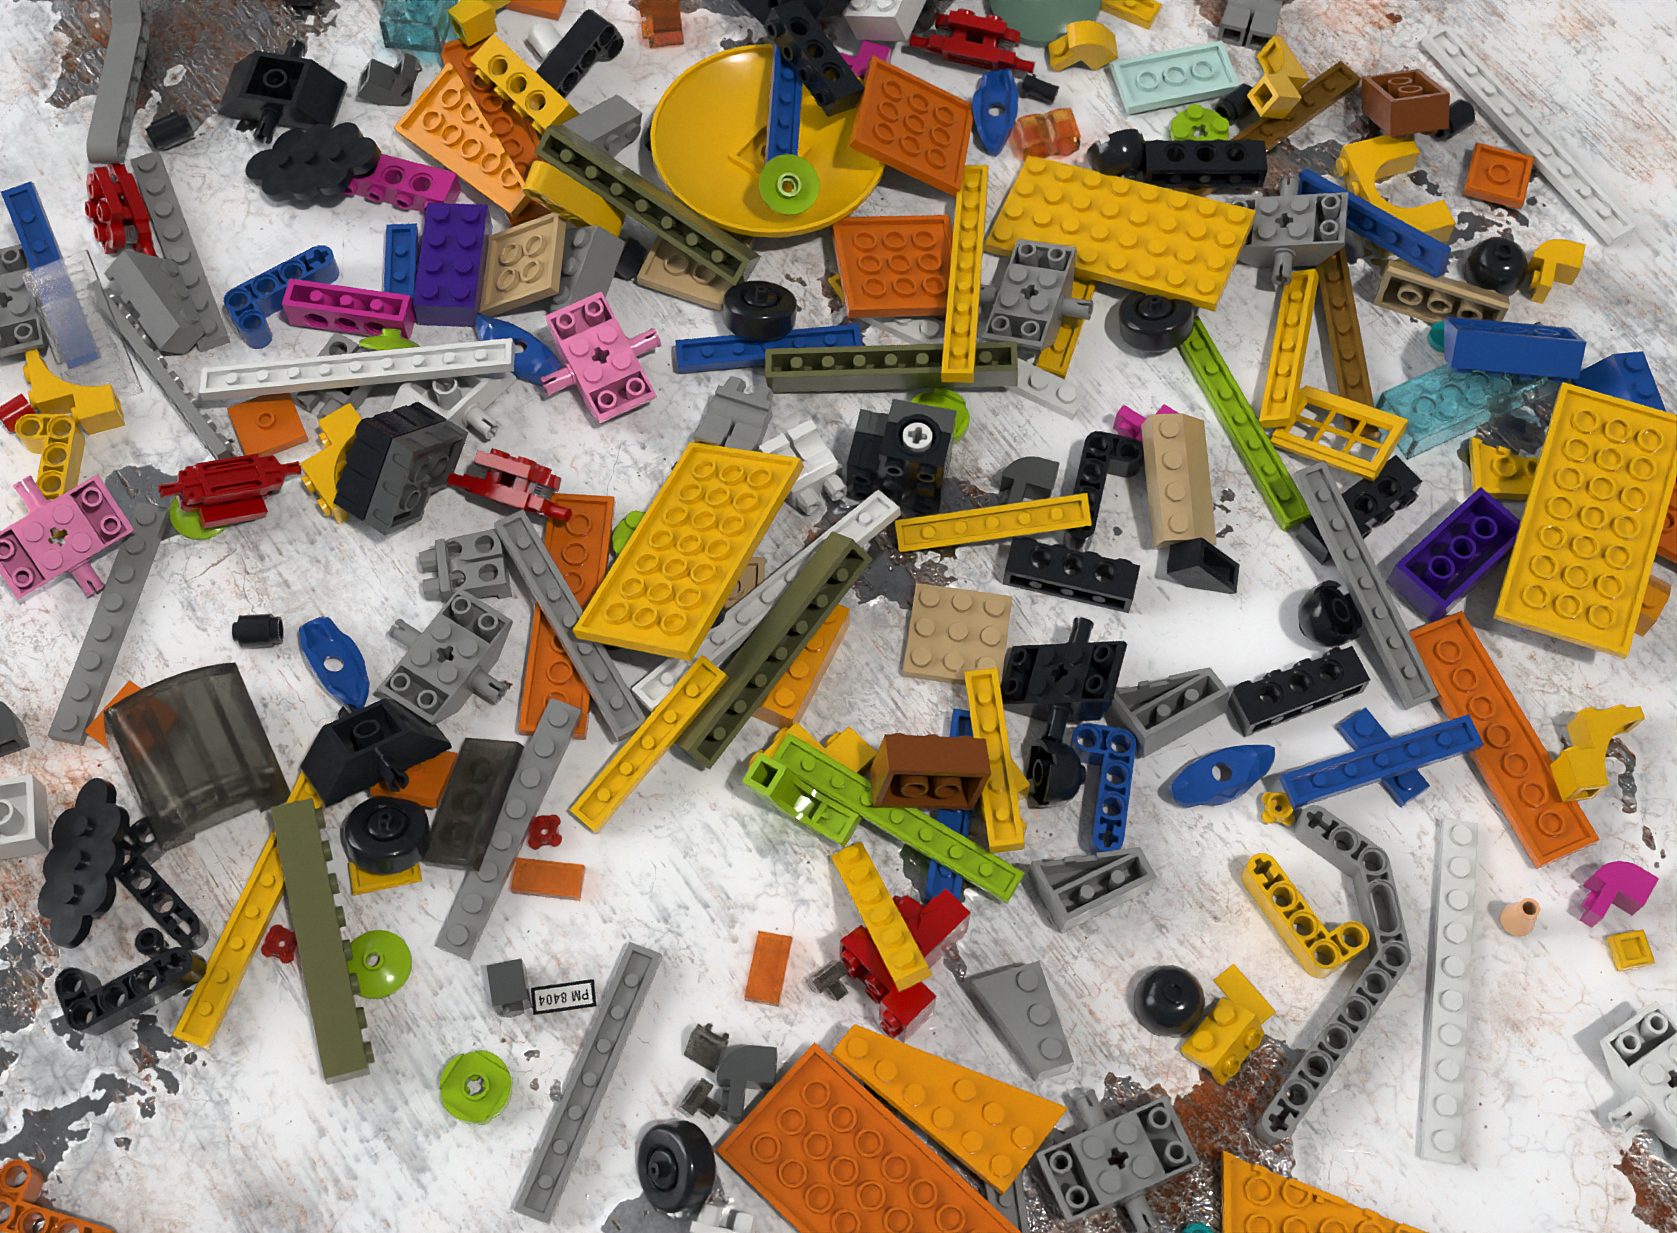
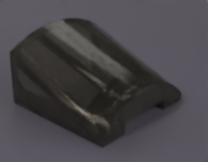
[103,662,291,853]

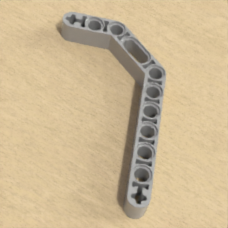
[86,0,150,164]
[1256,805,1411,1146]

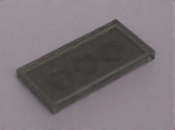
[420,738,524,872]

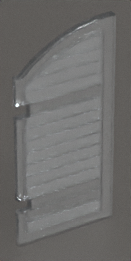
[21,250,144,398]

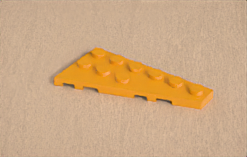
[393,61,532,219]
[830,1024,1068,1195]
[1221,1151,1427,1233]

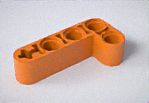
[0,1159,117,1233]

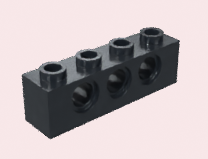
[763,0,865,117]
[1142,139,1268,188]
[1296,455,1422,565]
[1003,537,1141,613]
[1228,646,1371,737]

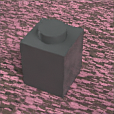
[486,958,532,1017]

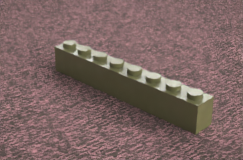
[534,124,761,286]
[765,341,1018,393]
[674,531,872,770]
[270,798,375,1085]

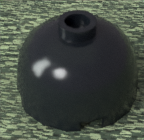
[1086,129,1145,181]
[1464,237,1528,297]
[1298,580,1362,648]
[1026,739,1086,808]
[1133,965,1205,1038]

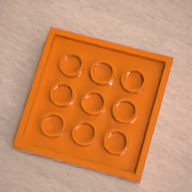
[849,55,973,197]
[830,215,953,318]

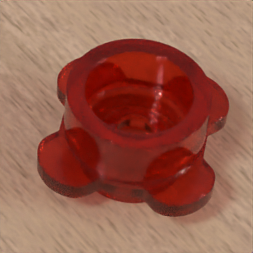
[528,814,562,850]
[261,924,298,964]

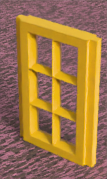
[1270,385,1409,481]

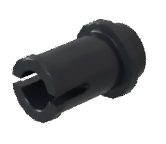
[1020,74,1060,104]
[135,928,170,959]

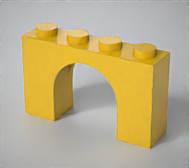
[1336,134,1456,258]

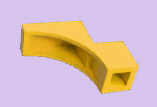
[447,0,511,47]
[1247,35,1310,119]
[23,349,125,435]
[300,403,362,524]
[1550,704,1645,802]
[748,722,877,777]

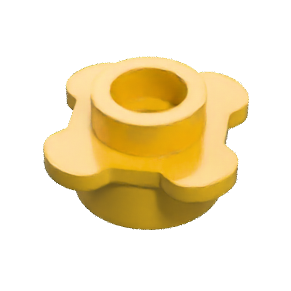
[1261,792,1295,826]

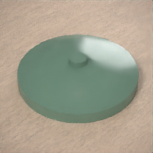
[989,0,1102,48]

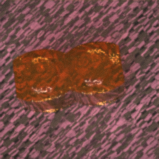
[639,0,684,48]
[1014,108,1081,161]

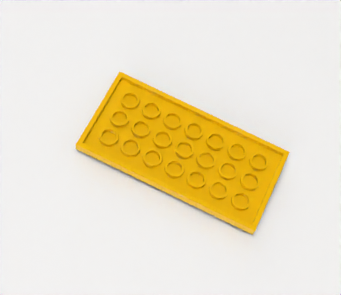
[984,155,1256,311]
[1493,382,1677,659]
[573,442,804,661]

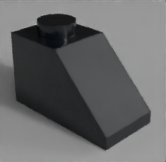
[1166,537,1240,594]

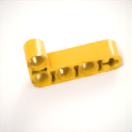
[522,160,627,238]
[15,414,85,539]
[1241,853,1370,978]

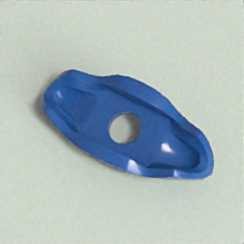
[972,68,1019,157]
[476,314,563,387]
[299,616,370,709]
[1168,745,1275,808]

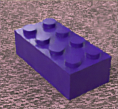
[413,203,493,327]
[1386,487,1521,623]

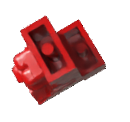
[840,888,971,1043]

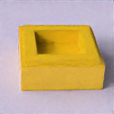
[1607,929,1655,972]

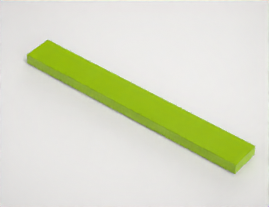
[1178,315,1312,531]
[773,733,1025,904]

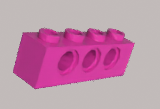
[342,154,461,214]
[282,279,416,340]

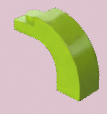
[742,752,862,847]

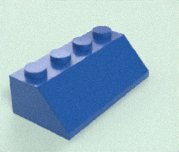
[1444,316,1586,383]
[1571,351,1666,412]

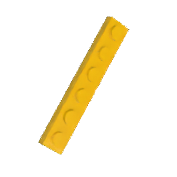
[1259,269,1319,428]
[895,493,1092,552]
[570,655,729,833]
[964,667,1025,854]
[831,841,932,992]

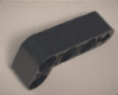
[523,9,624,110]
[1063,431,1144,552]
[116,817,209,951]
[54,947,207,1036]

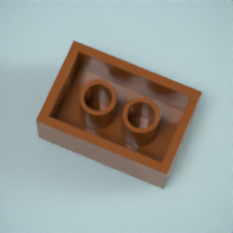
[1362,69,1450,139]
[869,733,991,810]

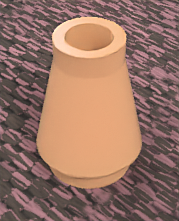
[1500,898,1540,936]

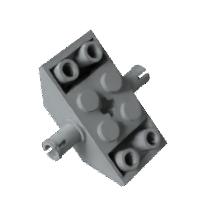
[1225,174,1349,285]
[980,239,1093,350]
[0,244,51,358]
[378,587,513,725]
[1035,1089,1200,1233]

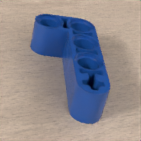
[224,245,340,349]
[1069,723,1136,855]

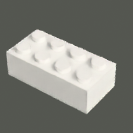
[844,0,926,41]
[0,774,49,860]

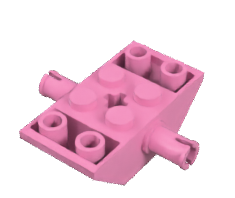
[540,291,661,423]
[0,474,135,599]

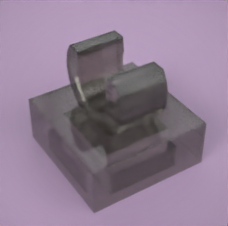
[805,960,849,1001]
[684,1023,729,1073]
[676,1077,721,1119]

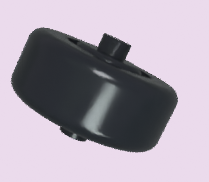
[722,281,797,341]
[1118,291,1194,352]
[345,796,431,875]
[637,1120,716,1213]

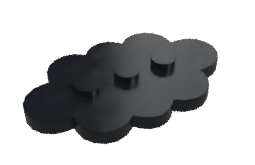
[245,122,381,202]
[37,778,130,949]

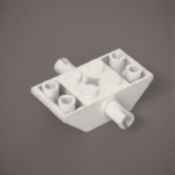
[388,372,517,439]
[1600,1001,1677,1150]

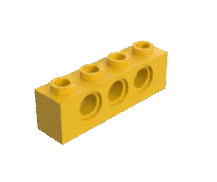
[470,33,579,136]

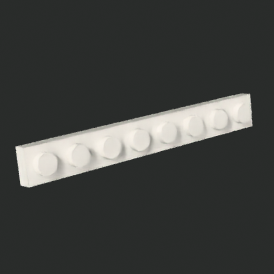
[858,316,1088,421]

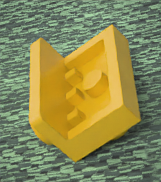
[1180,997,1264,1086]

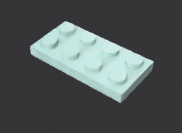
[1111,40,1240,115]

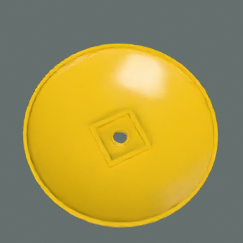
[650,44,886,238]

